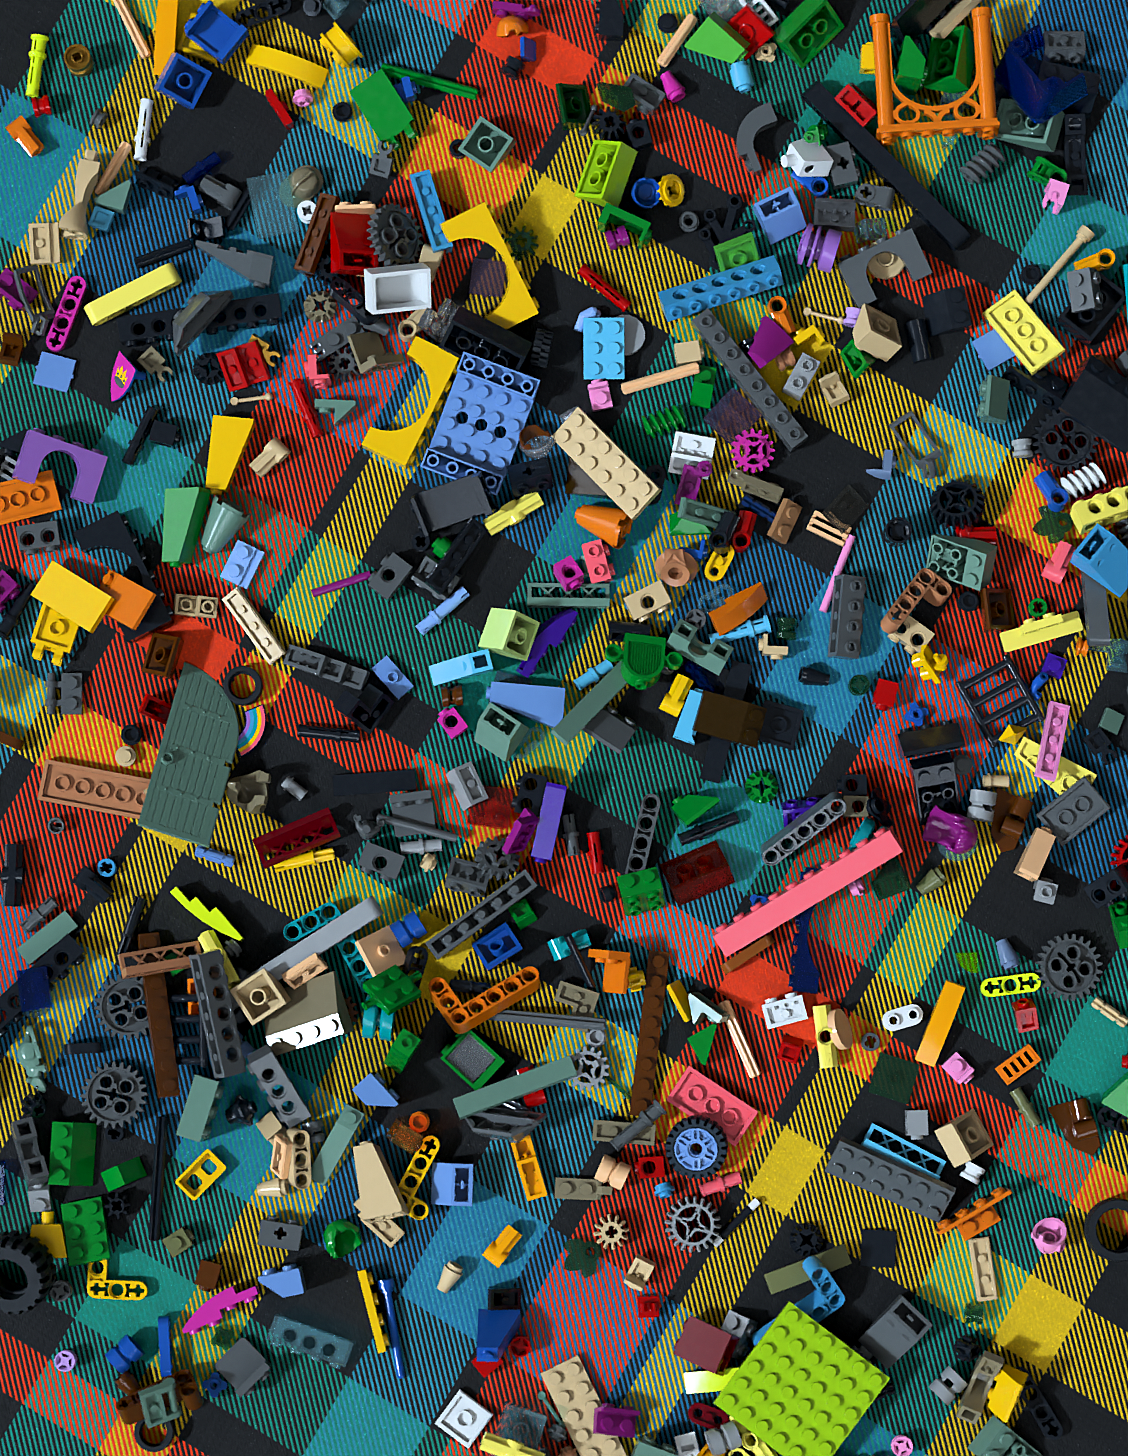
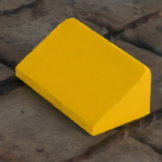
[666,980,692,1022]

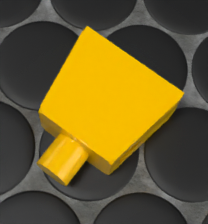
[30,1211,68,1258]

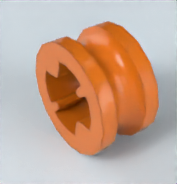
[1075,637,1088,657]

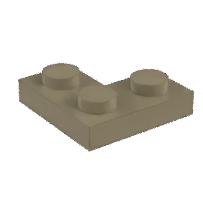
[554,980,600,1033]

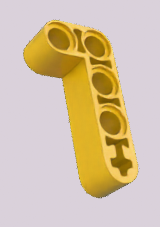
[398,1135,440,1220]

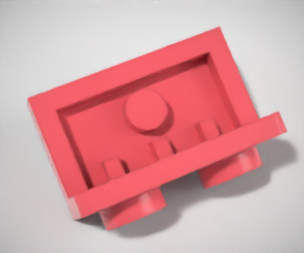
[304,354,332,389]
[582,539,616,584]

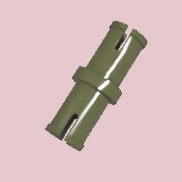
[1009,1086,1042,1129]

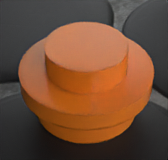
[409,1111,430,1132]

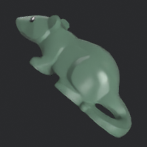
[17,1025,49,1093]

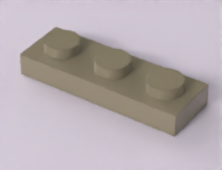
[592,1119,656,1146]

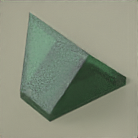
[871,856,911,901]

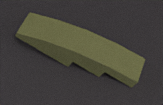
[764,1244,851,1294]

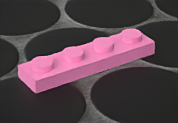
[1034,701,1070,782]

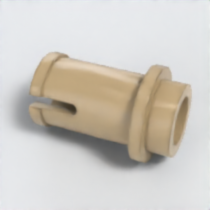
[982,773,1009,790]

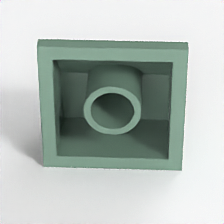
[458,116,517,173]

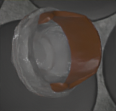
[519,425,556,459]

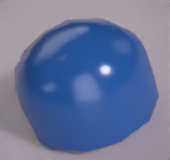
[631,177,661,208]

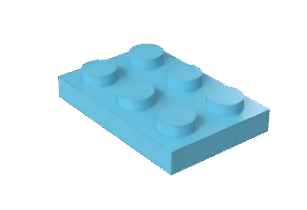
[583,318,625,379]

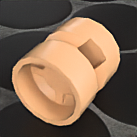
[594,1154,631,1191]

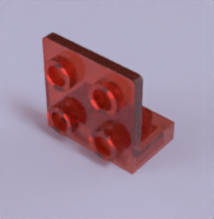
[467,785,514,830]

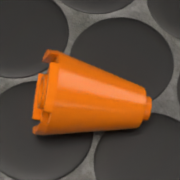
[574,504,633,550]

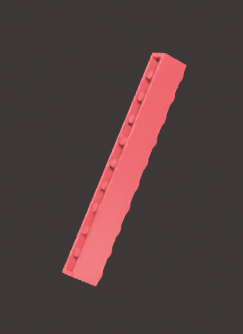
[713,827,904,957]

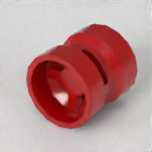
[510,1335,531,1357]

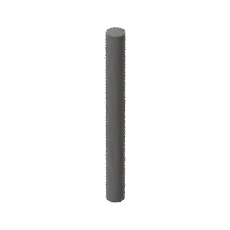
[376,813,458,842]

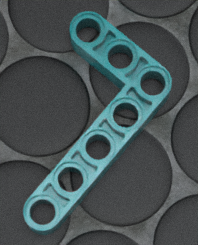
[283,903,373,994]

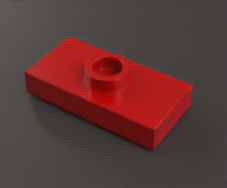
[265,88,294,130]

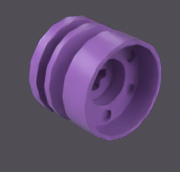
[797,223,842,273]

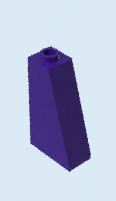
[531,782,567,864]

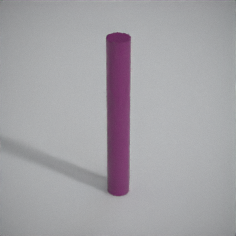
[311,571,371,597]

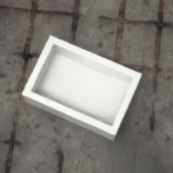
[364,263,432,315]

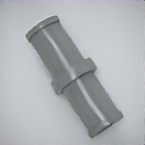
[400,838,442,855]

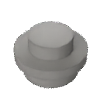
[586,1029,606,1048]

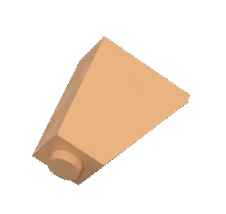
[1013,826,1056,882]

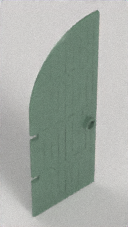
[137,662,239,848]

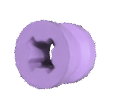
[843,307,861,328]
[54,1349,77,1372]

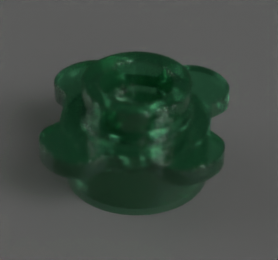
[211,1326,235,1350]

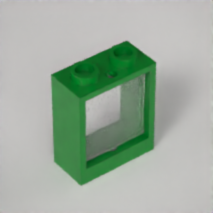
[440,1030,505,1090]

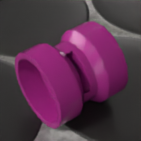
[604,225,630,251]

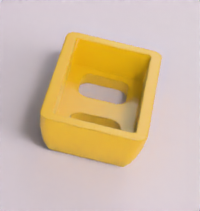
[175,1149,226,1200]

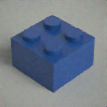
[153,53,212,109]

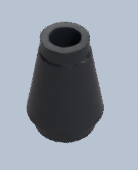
[798,665,830,686]

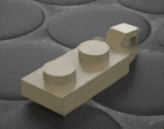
[727,468,784,504]
[555,1177,613,1200]

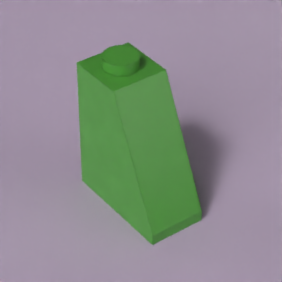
[684,12,750,64]

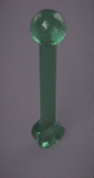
[597,1068,632,1100]

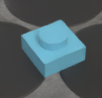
[88,205,115,233]

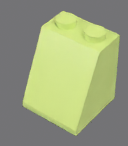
[478,608,540,661]

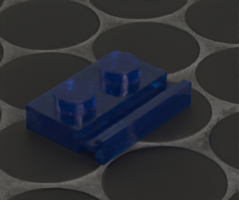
[16,966,53,1012]

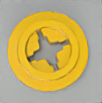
[657,174,685,207]

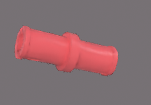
[699,1171,742,1197]

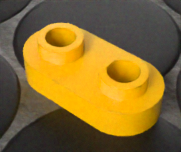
[704,543,734,582]

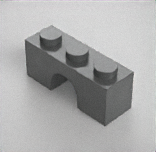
[10,1117,49,1187]

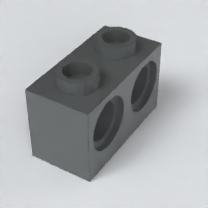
[16,520,63,556]

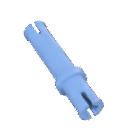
[415,586,470,636]

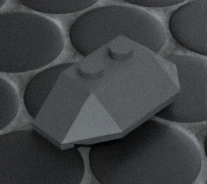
[173,290,234,357]
[465,1107,547,1143]

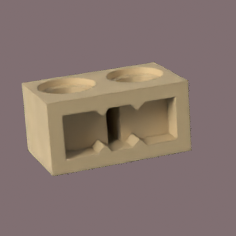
[887,615,935,655]

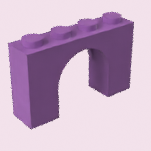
[12,428,108,504]

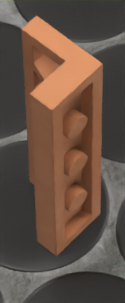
[118,941,201,979]

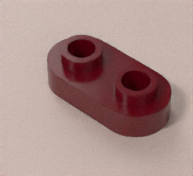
[688,1402,729,1429]

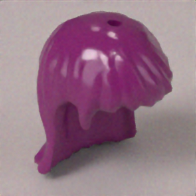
[922,805,978,854]

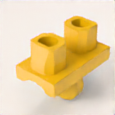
[911,644,949,684]

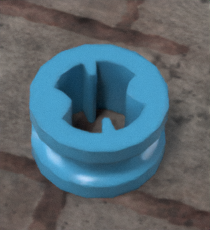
[97,858,117,877]

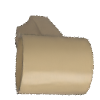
[398,308,435,342]
[249,437,291,478]

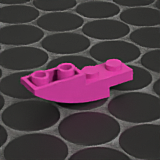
[182,1285,260,1335]

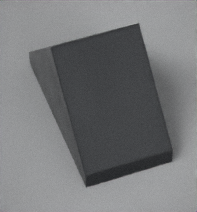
[488,1287,521,1310]

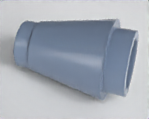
[996,938,1020,971]

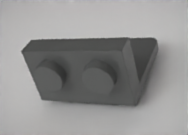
[215,1337,272,1398]

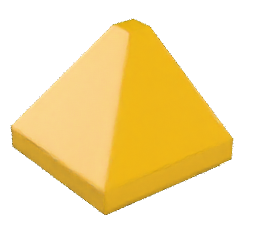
[999,724,1026,745]

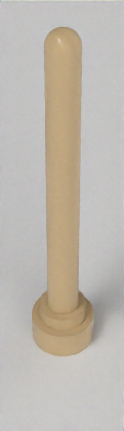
[1025,225,1095,305]

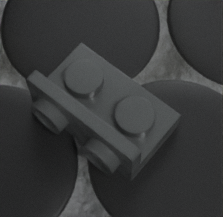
[1043,31,1086,64]
[445,857,489,897]

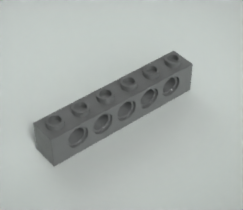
[425,869,538,960]
[188,949,246,1078]

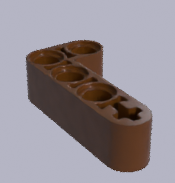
[116,1369,204,1425]

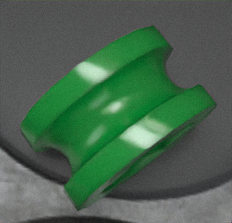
[1028,598,1047,618]

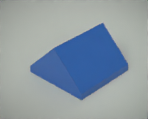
[471,922,523,971]

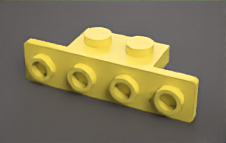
[999,611,1083,653]

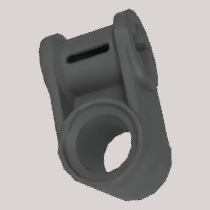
[854,184,895,211]

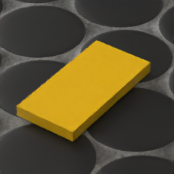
[31,560,114,634]

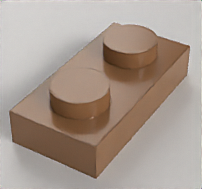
[767,498,802,544]

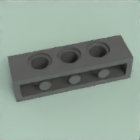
[246,1044,311,1129]

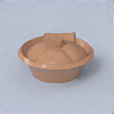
[655,548,698,587]

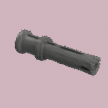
[609,1099,667,1151]

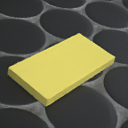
[983,290,1065,375]

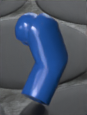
[1029,672,1048,702]

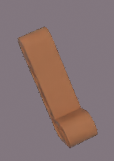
[880,568,952,634]

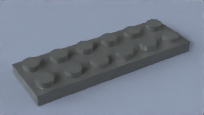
[825,1136,956,1223]

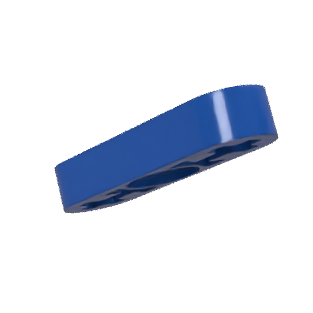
[158,1316,173,1377]

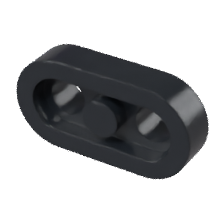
[645,465,666,506]

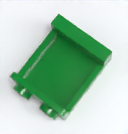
[597,203,653,250]

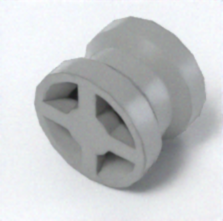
[1011,439,1033,458]

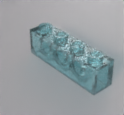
[267,1314,355,1369]

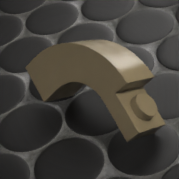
[956,1350,1005,1425]

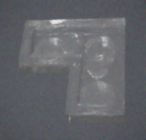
[418,297,459,343]

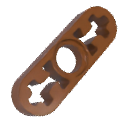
[720,933,775,975]

